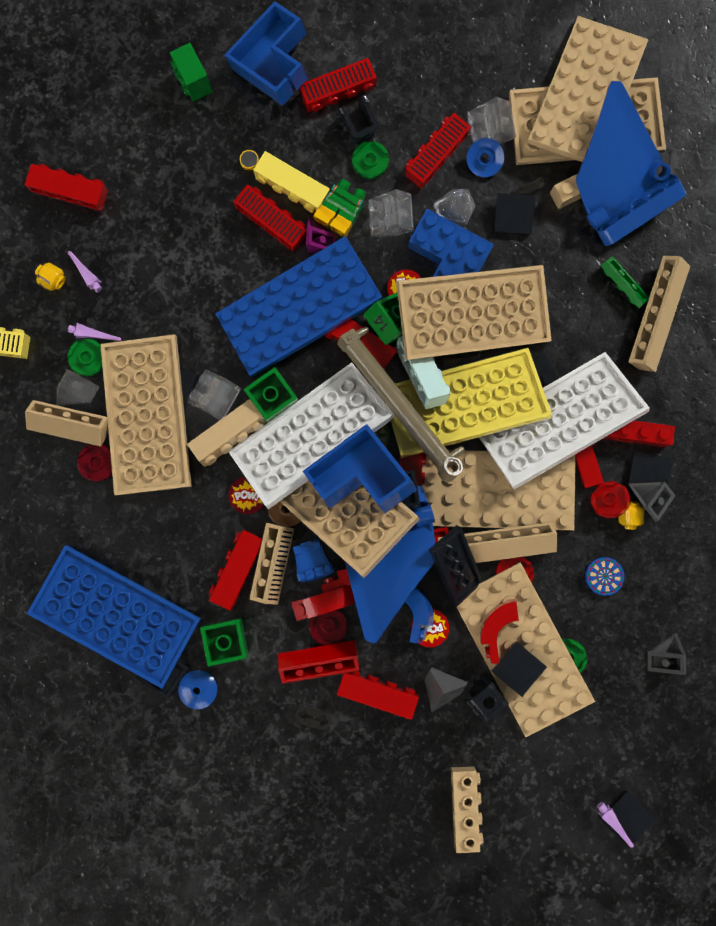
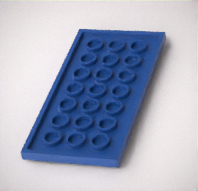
[215,236,383,378]
[27,545,201,688]

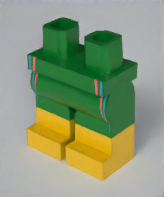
[313,179,366,237]

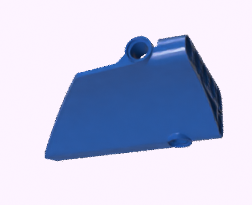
[576,81,687,246]
[345,486,435,644]

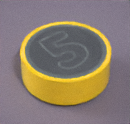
[240,150,259,171]

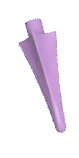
[68,251,102,292]
[68,323,121,342]
[597,802,634,848]

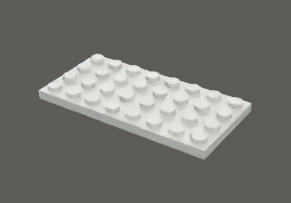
[479,352,650,490]
[229,363,395,509]

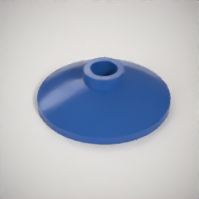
[467,138,504,177]
[178,670,217,709]

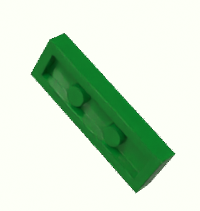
[601,256,650,308]

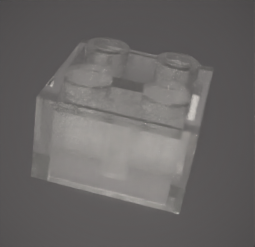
[467,97,516,144]
[368,189,414,237]
[187,369,241,420]

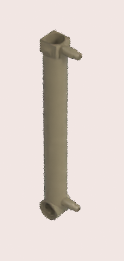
[337,327,464,482]

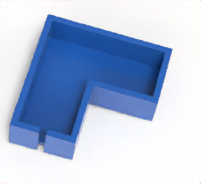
[224,1,308,106]
[408,209,494,277]
[303,424,417,514]

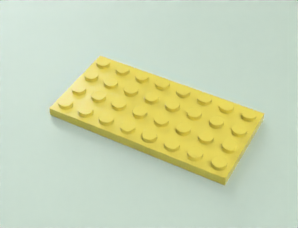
[386,348,552,458]

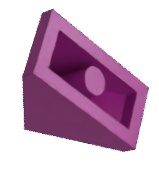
[306,216,337,253]

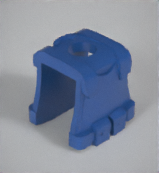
[293,539,334,582]

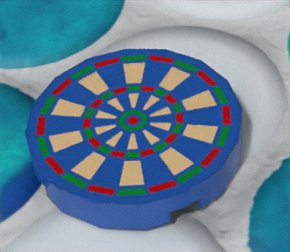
[585,557,624,596]

